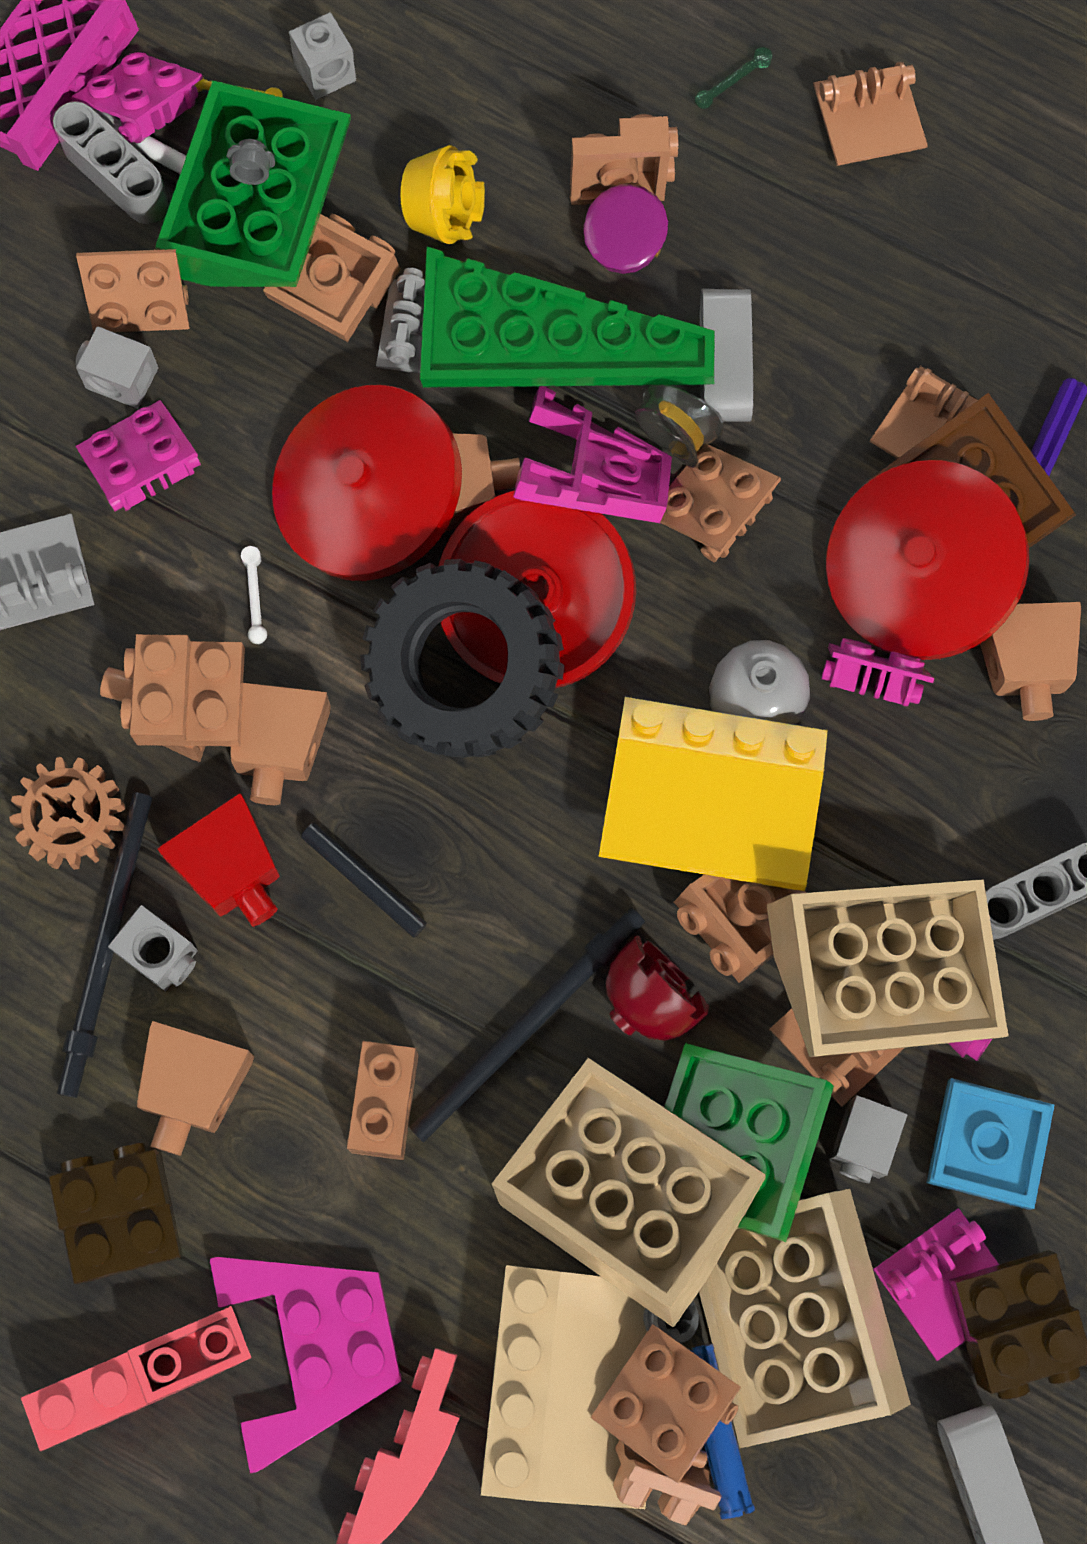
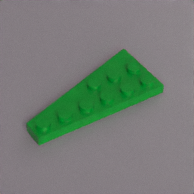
[420,247,715,387]

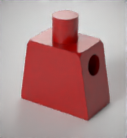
[157,794,280,927]

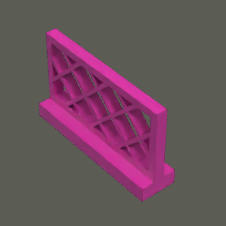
[0,0,139,171]

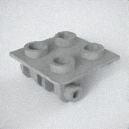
[376,268,425,373]
[0,514,95,630]

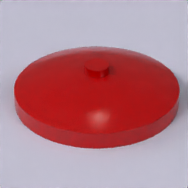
[272,385,462,581]
[826,460,1029,660]
[439,491,636,688]

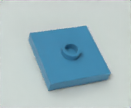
[926,1078,1054,1210]

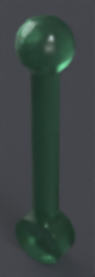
[695,47,773,109]

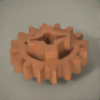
[9,757,125,870]

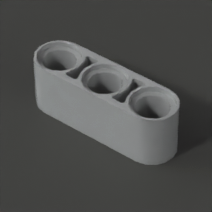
[53,102,169,224]
[700,289,753,422]
[986,843,1087,940]
[937,1404,1044,1544]

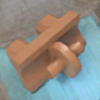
[613,1440,722,1526]

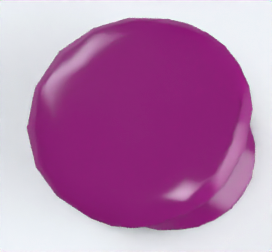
[583,184,668,274]

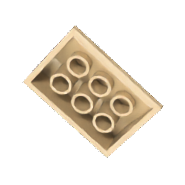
[767,879,1008,1057]
[492,1058,765,1327]
[699,1189,911,1448]
[481,1266,647,1509]

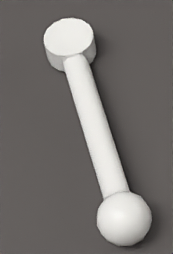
[241,546,267,644]

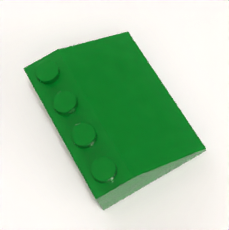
[155,81,351,287]

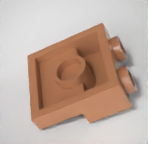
[570,114,678,205]
[263,214,401,342]
[121,634,245,746]
[674,875,806,983]

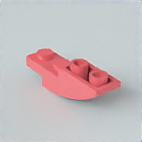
[21,1306,251,1452]
[336,1348,461,1544]

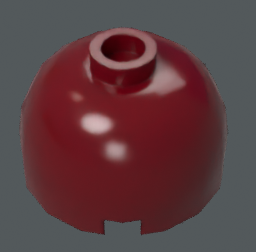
[606,936,709,1040]

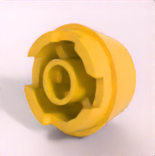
[401,145,485,244]

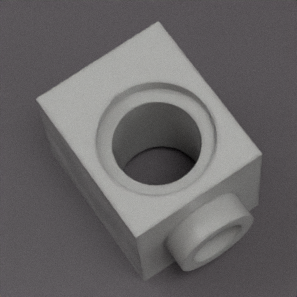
[289,12,356,100]
[76,326,158,409]
[108,905,198,992]
[829,1095,908,1183]

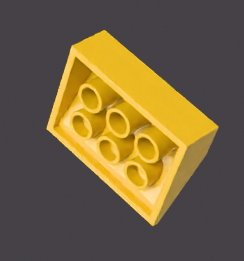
[599,697,828,891]

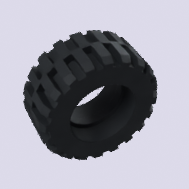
[360,559,564,758]

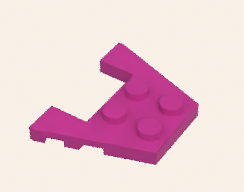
[513,386,672,523]
[210,1257,402,1473]

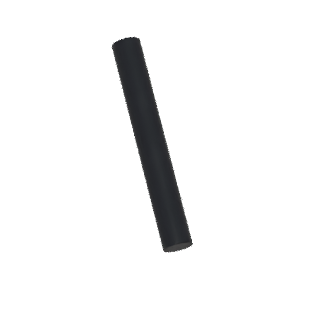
[301,823,427,938]

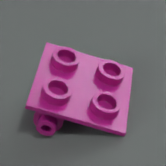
[71,52,203,144]
[75,400,201,512]
[821,638,934,707]
[873,1208,999,1361]

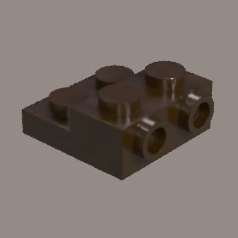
[49,1143,183,1284]
[949,1250,1087,1399]

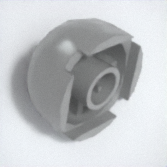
[709,640,810,725]

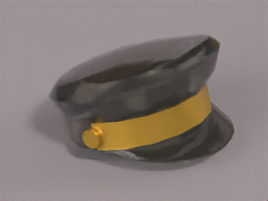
[635,385,723,468]

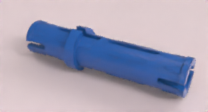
[689,1344,755,1519]

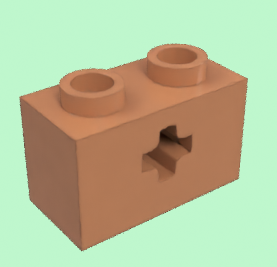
[347,1041,418,1160]

